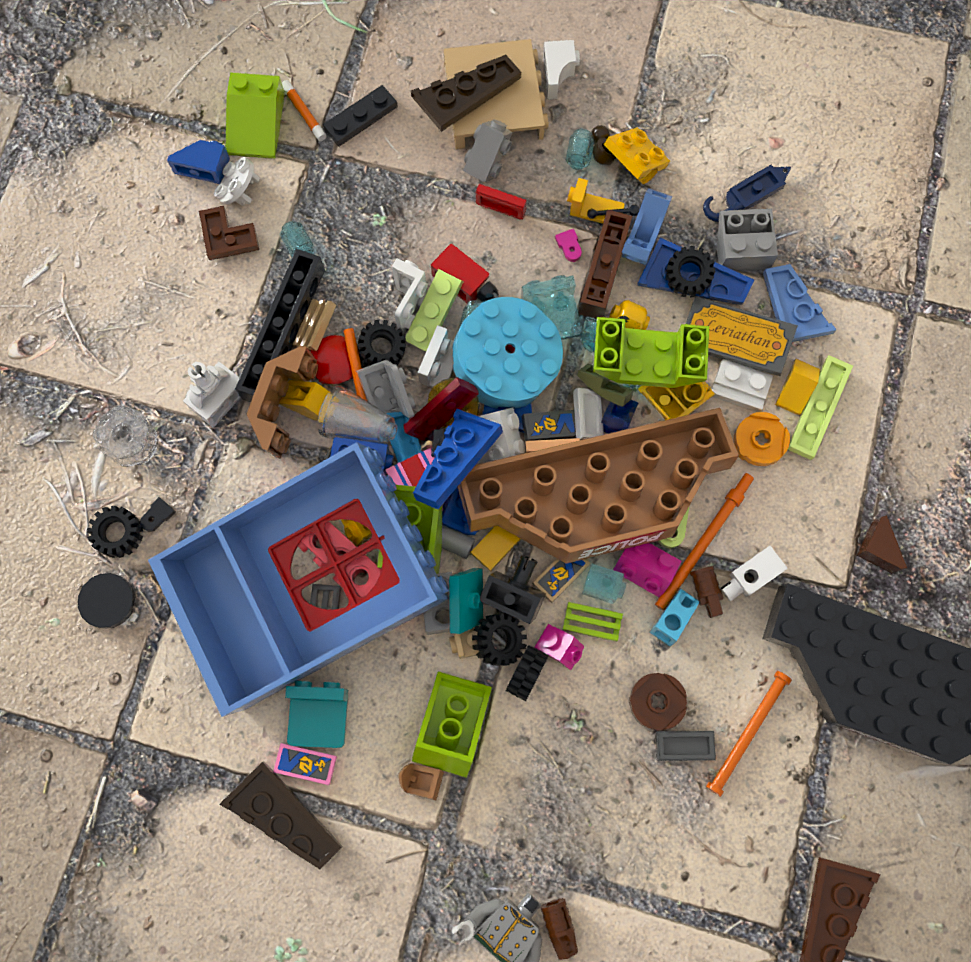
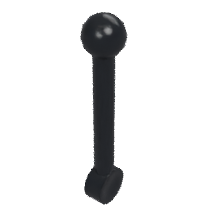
[587,205,640,219]

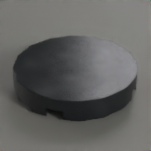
[78,573,135,629]

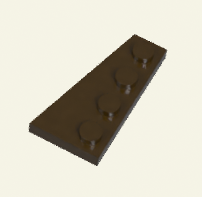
[219,762,343,870]

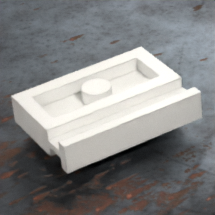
[712,359,773,412]

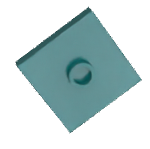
[449,568,483,634]

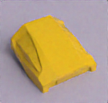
[638,381,715,420]

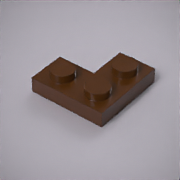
[199,206,260,261]

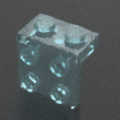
[521,275,582,340]

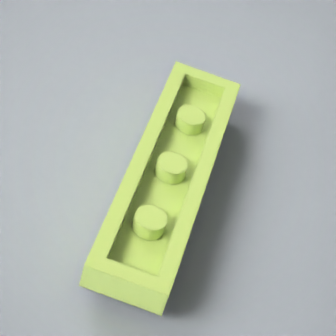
[788,355,853,460]

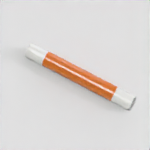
[282,80,327,142]

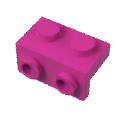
[613,543,681,597]

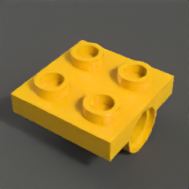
[604,127,670,184]

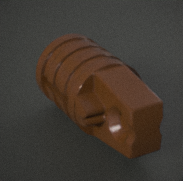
[690,566,724,618]
[540,898,578,960]

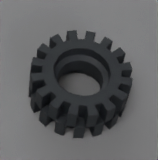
[666,246,715,298]
[357,320,406,367]
[87,506,143,558]
[472,614,527,666]
[505,645,549,701]

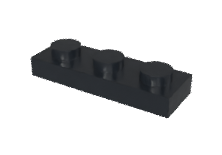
[323,84,398,147]

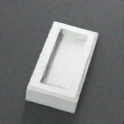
[573,388,604,440]

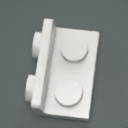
[418,325,454,391]

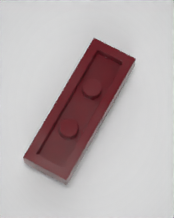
[403,377,479,441]

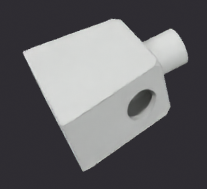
[720,546,788,601]

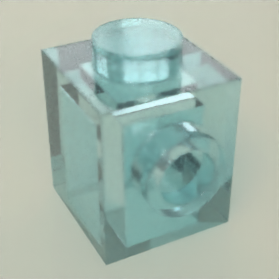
[582,564,626,604]

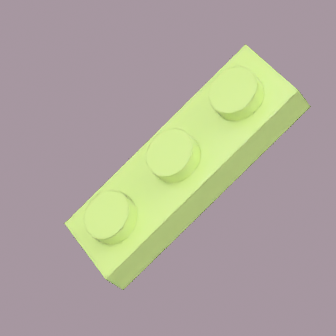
[405,269,463,351]

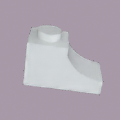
[543,40,580,99]

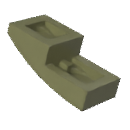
[577,364,634,407]

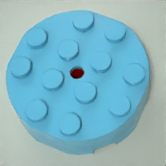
[452,297,563,409]

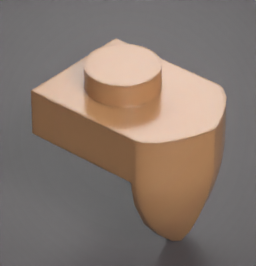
[398,763,444,801]

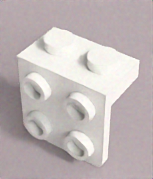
[392,258,428,335]
[476,407,526,465]

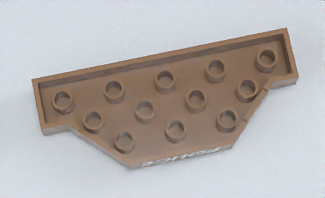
[458,408,739,564]

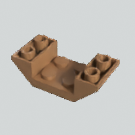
[247,346,318,459]

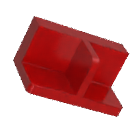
[431,244,489,306]

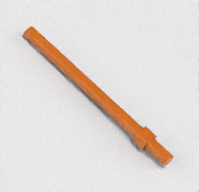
[655,473,754,611]

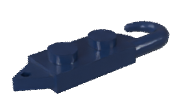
[703,164,791,222]

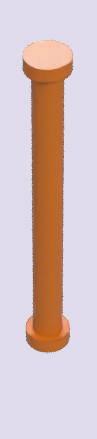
[706,671,792,797]

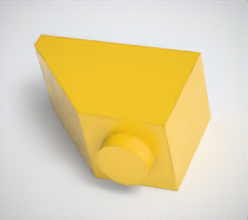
[279,380,340,422]

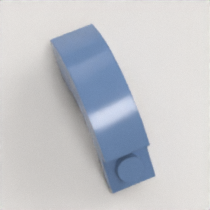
[622,188,673,265]

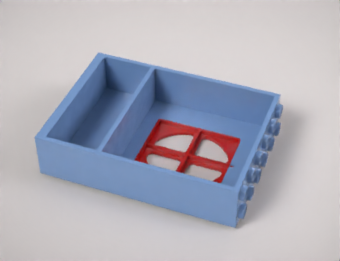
[148,442,449,717]

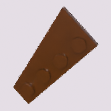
[800,857,881,962]

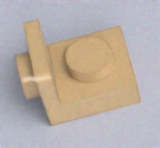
[449,625,480,659]

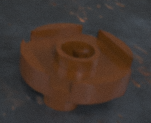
[629,673,687,731]

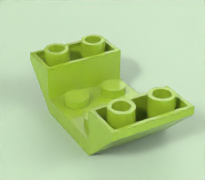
[593,317,709,388]

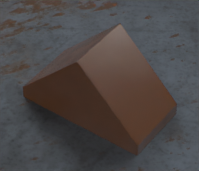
[856,515,907,574]

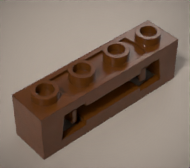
[578,209,632,320]

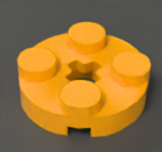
[734,412,790,466]

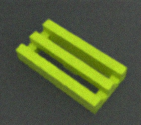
[562,602,623,642]

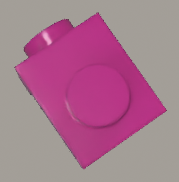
[534,624,584,670]

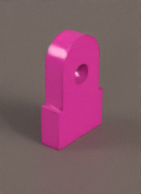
[555,228,582,262]

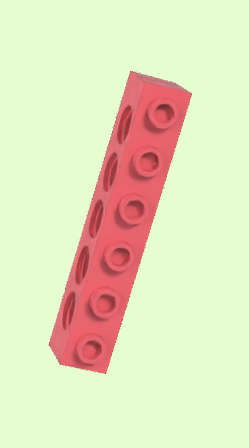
[298,522,381,597]

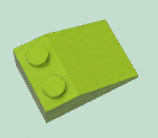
[225,72,285,159]
[377,485,442,574]
[411,671,492,778]

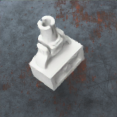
[183,362,241,428]

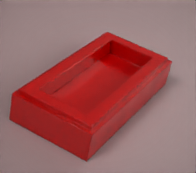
[476,184,527,220]

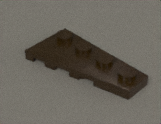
[411,55,522,132]

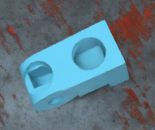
[649,589,699,647]

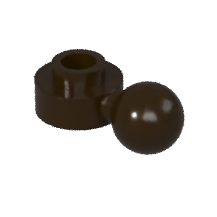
[590,125,616,165]

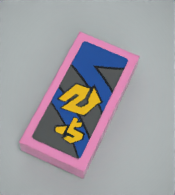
[273,743,337,785]

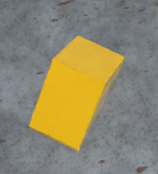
[775,359,820,415]

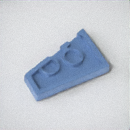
[763,264,836,342]

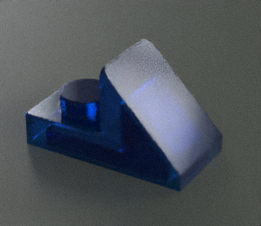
[601,400,638,434]

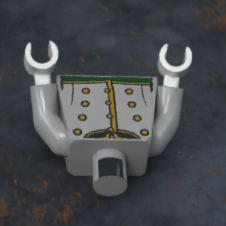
[452,893,542,962]

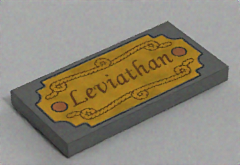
[686,296,798,376]

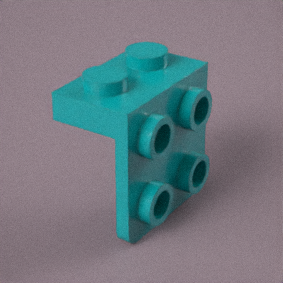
[285,681,349,748]

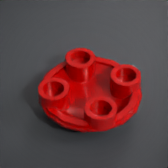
[310,335,353,384]

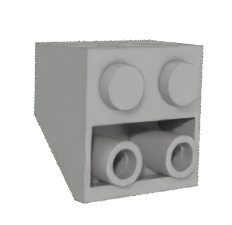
[717,208,778,271]

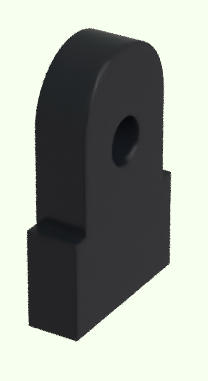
[140,497,176,532]

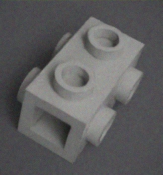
[463,119,513,183]

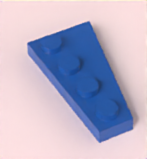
[637,238,754,305]
[413,409,503,509]

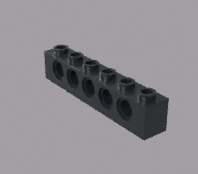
[235,249,325,402]

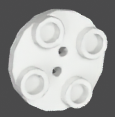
[214,157,260,206]

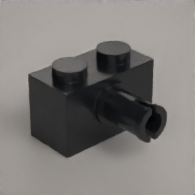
[480,555,546,624]

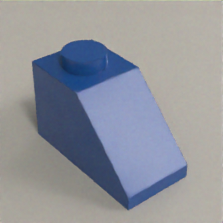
[167,140,230,184]

